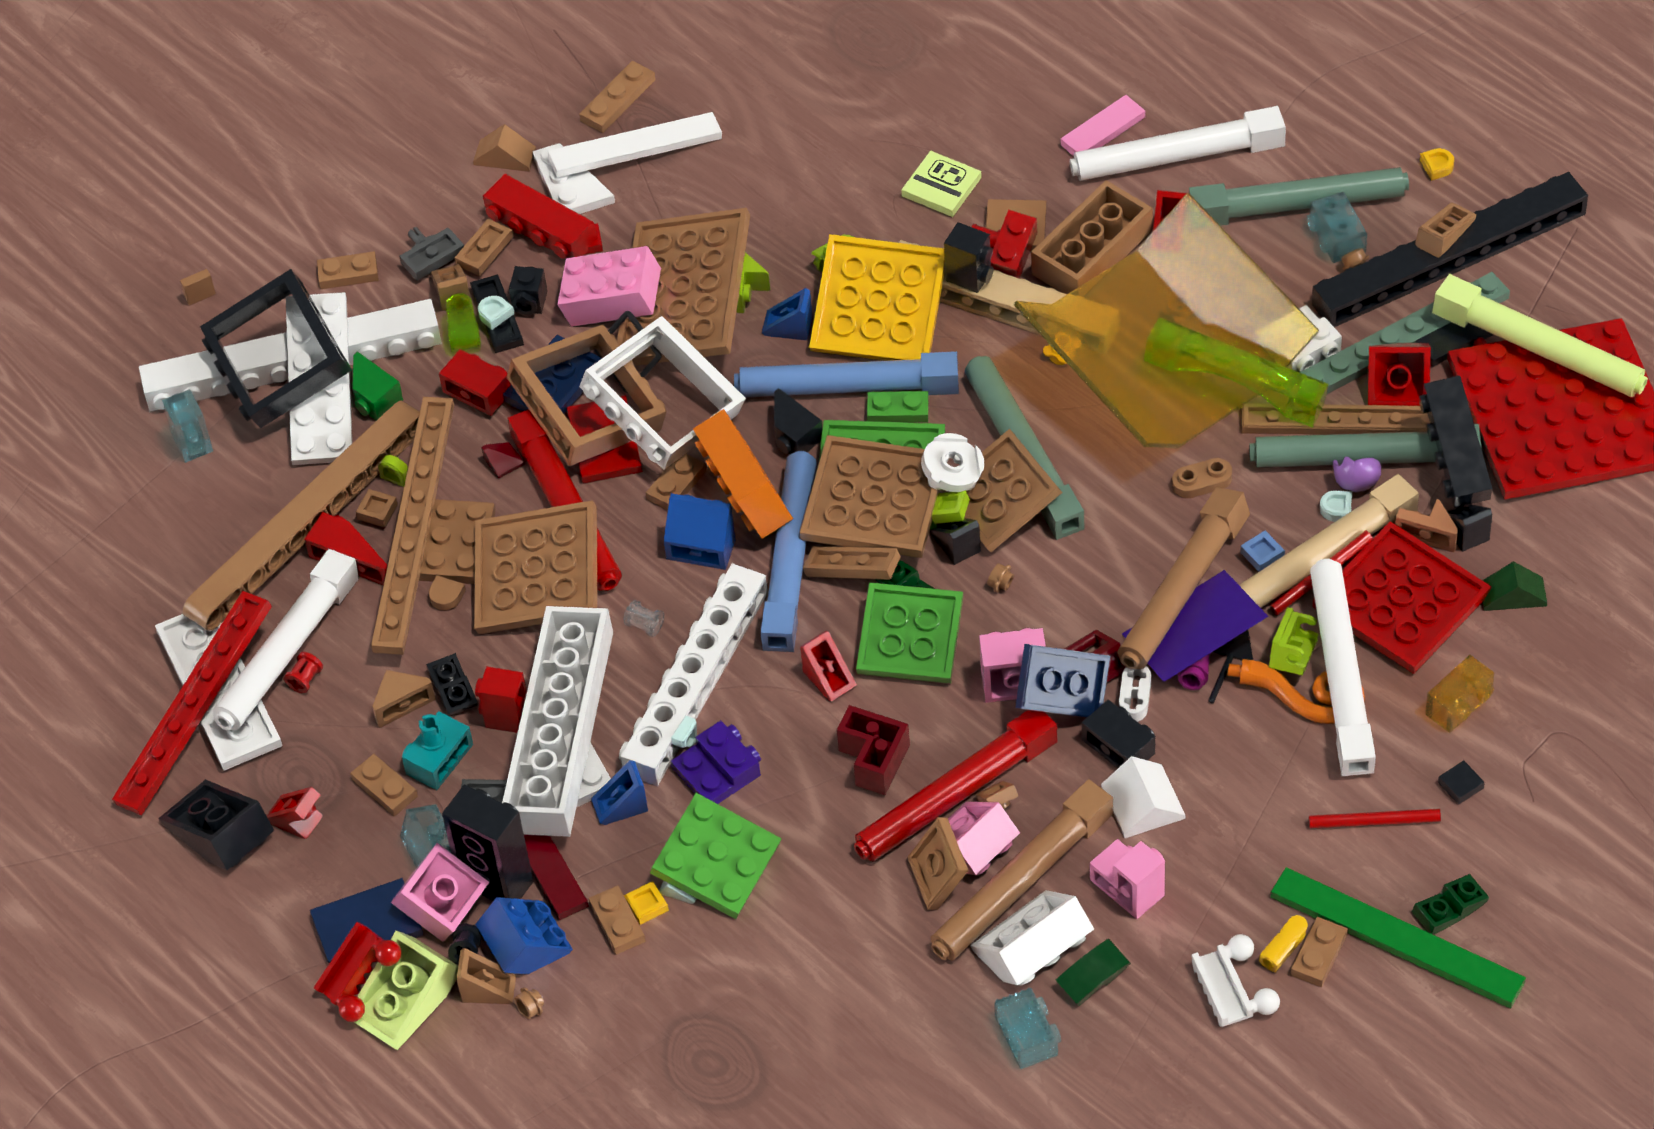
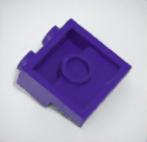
[670,720,761,804]

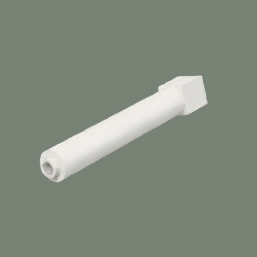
[1069,106,1286,181]
[213,549,358,730]
[1310,559,1376,776]

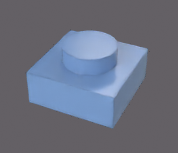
[1240,530,1285,572]

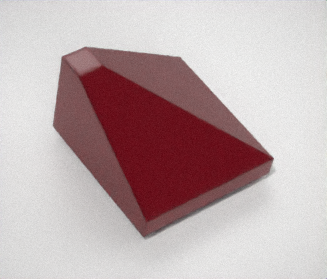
[481,442,525,478]

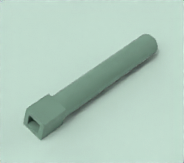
[1189,167,1409,229]
[965,356,1085,540]
[1249,424,1481,468]

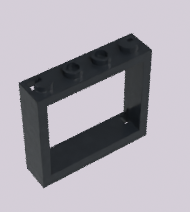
[200,269,352,428]

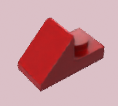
[267,787,322,839]

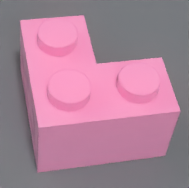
[1090,839,1165,919]

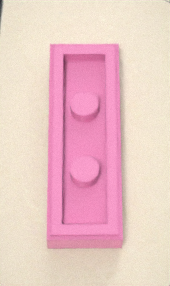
[1061,95,1145,156]

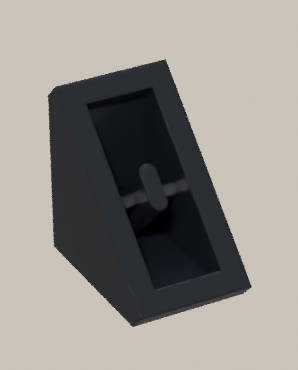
[1447,504,1492,552]
[930,518,981,565]

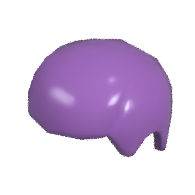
[1333,457,1381,492]

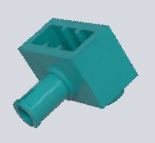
[402,711,474,790]

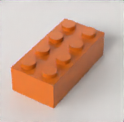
[693,409,793,539]

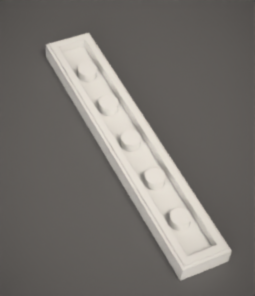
[548,112,722,177]

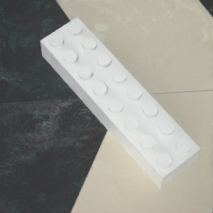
[502,606,613,837]

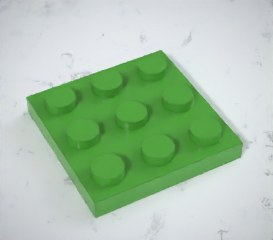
[856,582,963,683]
[650,793,782,919]

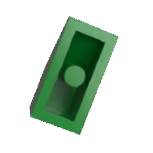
[353,351,403,421]

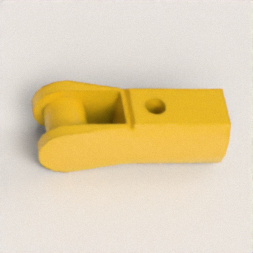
[1259,915,1308,973]

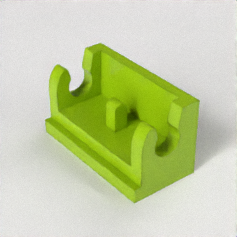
[1269,607,1319,676]

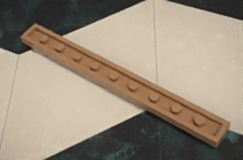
[371,397,454,655]

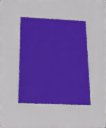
[1122,570,1269,682]

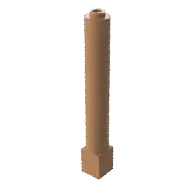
[1118,487,1250,669]
[931,779,1113,961]

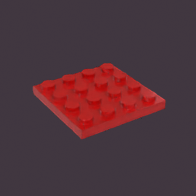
[1312,521,1491,674]

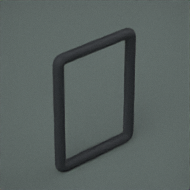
[595,311,662,393]

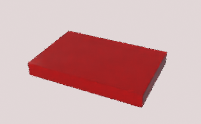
[567,395,643,484]

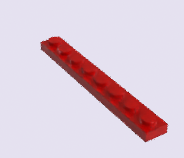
[112,591,272,816]

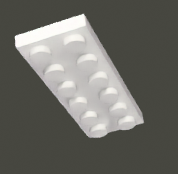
[286,292,353,465]
[155,614,282,771]

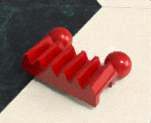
[314,922,402,1022]

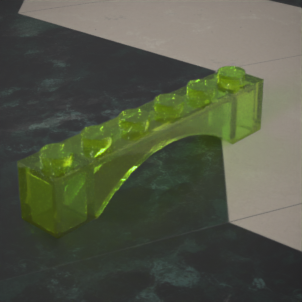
[1144,317,1328,428]

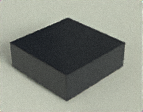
[1438,760,1485,804]

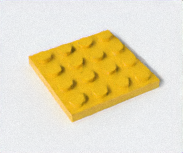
[809,234,945,361]

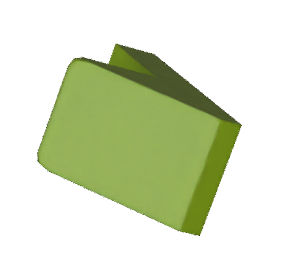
[736,252,771,313]

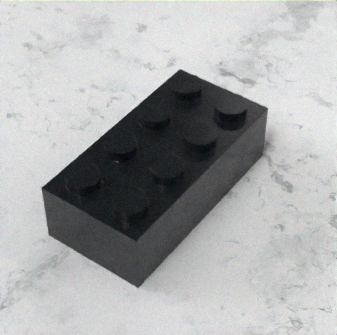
[442,784,534,901]

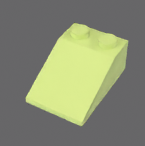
[355,931,458,1050]

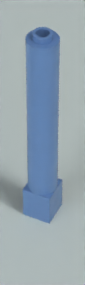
[734,352,959,397]
[761,451,817,652]

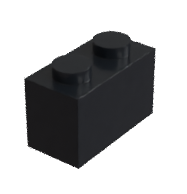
[944,222,994,293]
[1082,699,1156,768]

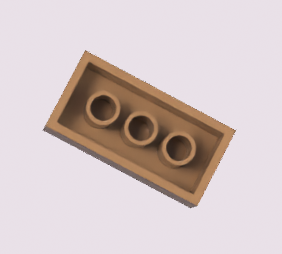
[1031,180,1153,298]

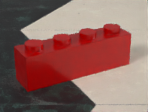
[482,174,597,259]

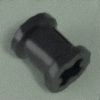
[448,923,482,965]

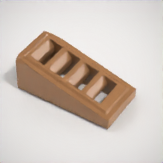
[1416,202,1476,258]

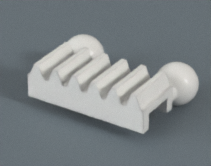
[1192,934,1280,1027]

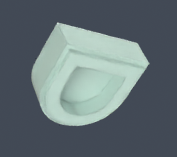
[478,296,515,330]
[1320,491,1352,522]

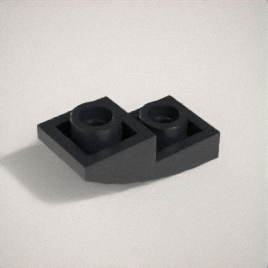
[426,653,478,716]

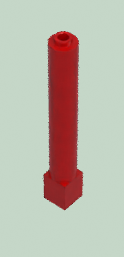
[507,409,622,591]
[854,710,1058,862]

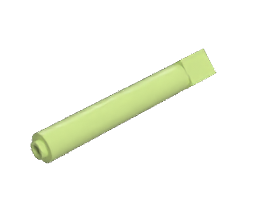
[1432,274,1648,397]

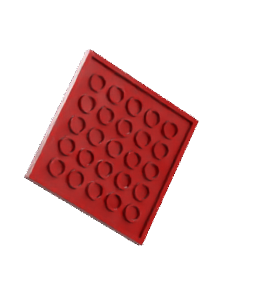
[1447,318,1654,500]

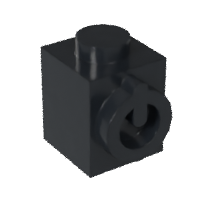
[509,266,548,315]

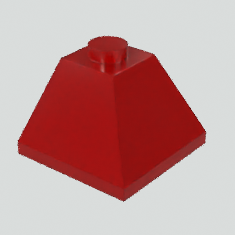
[1368,343,1431,406]

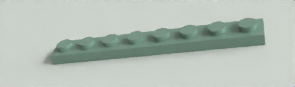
[1293,272,1510,403]

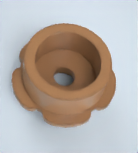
[1341,248,1370,270]
[987,563,1014,593]
[514,987,544,1019]

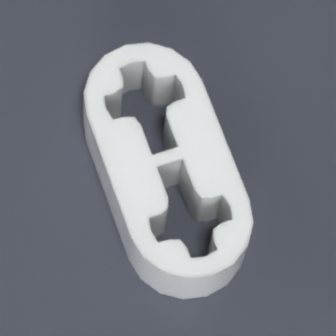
[1119,666,1151,722]

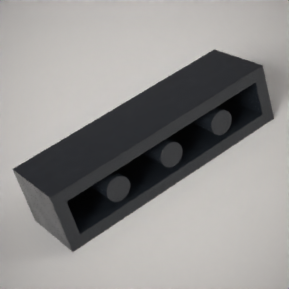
[1419,376,1493,508]

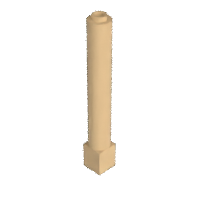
[1239,474,1419,608]

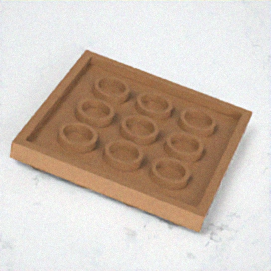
[800,435,940,558]
[474,500,597,634]

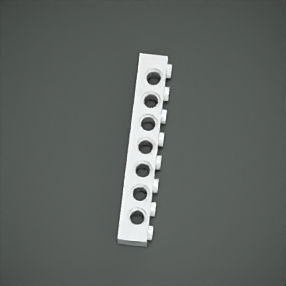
[619,563,768,786]

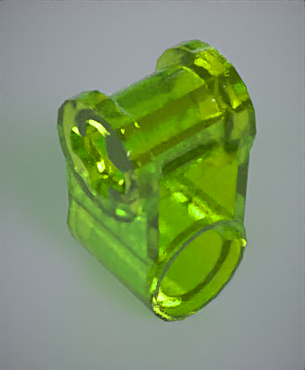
[446,293,481,352]

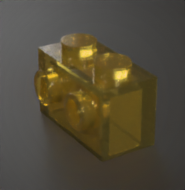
[1425,655,1494,733]

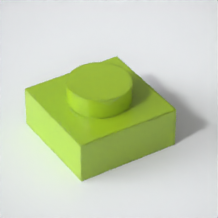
[932,490,970,524]

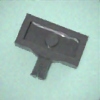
[399,227,464,281]

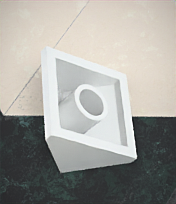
[1101,756,1185,838]

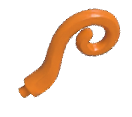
[1228,659,1365,724]

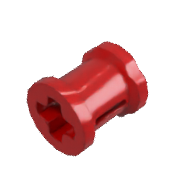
[283,651,323,693]

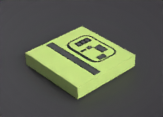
[901,151,982,217]

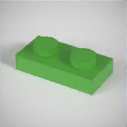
[867,391,929,423]

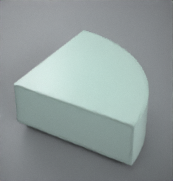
[671,716,697,748]

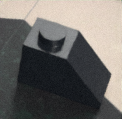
[774,388,823,454]

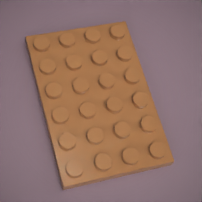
[617,208,750,366]

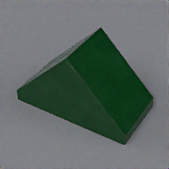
[1482,561,1547,611]

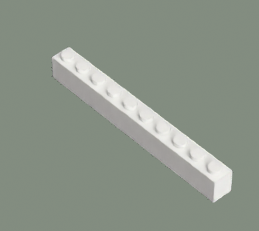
[139,299,442,412]

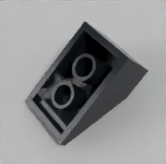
[158,779,275,870]

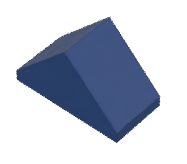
[762,288,813,341]
[591,760,648,825]

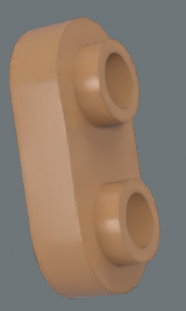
[1172,458,1232,498]

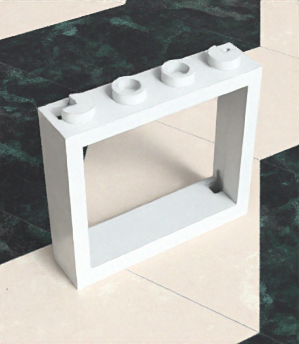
[579,316,746,470]

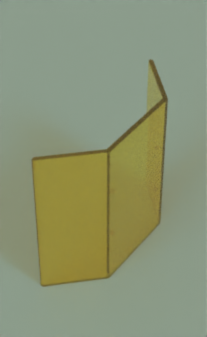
[1014,193,1319,448]

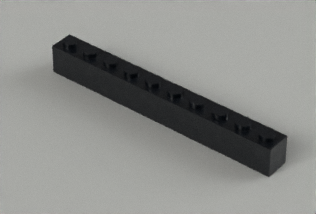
[1312,172,1588,327]

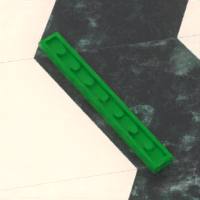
[1271,867,1526,1009]

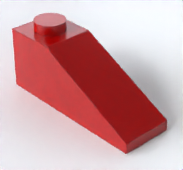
[304,512,388,586]

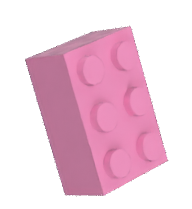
[557,246,661,327]

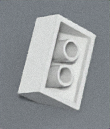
[970,890,1094,985]

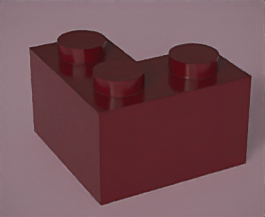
[837,705,910,795]

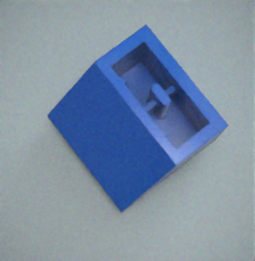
[664,493,736,570]
[475,897,573,974]

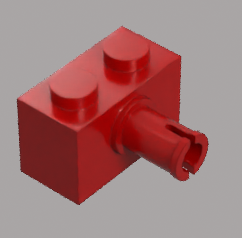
[972,209,1038,279]

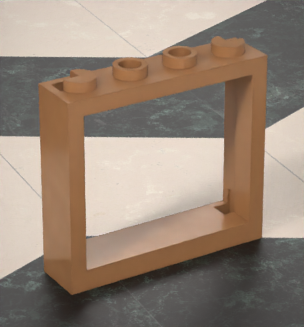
[507,324,667,466]

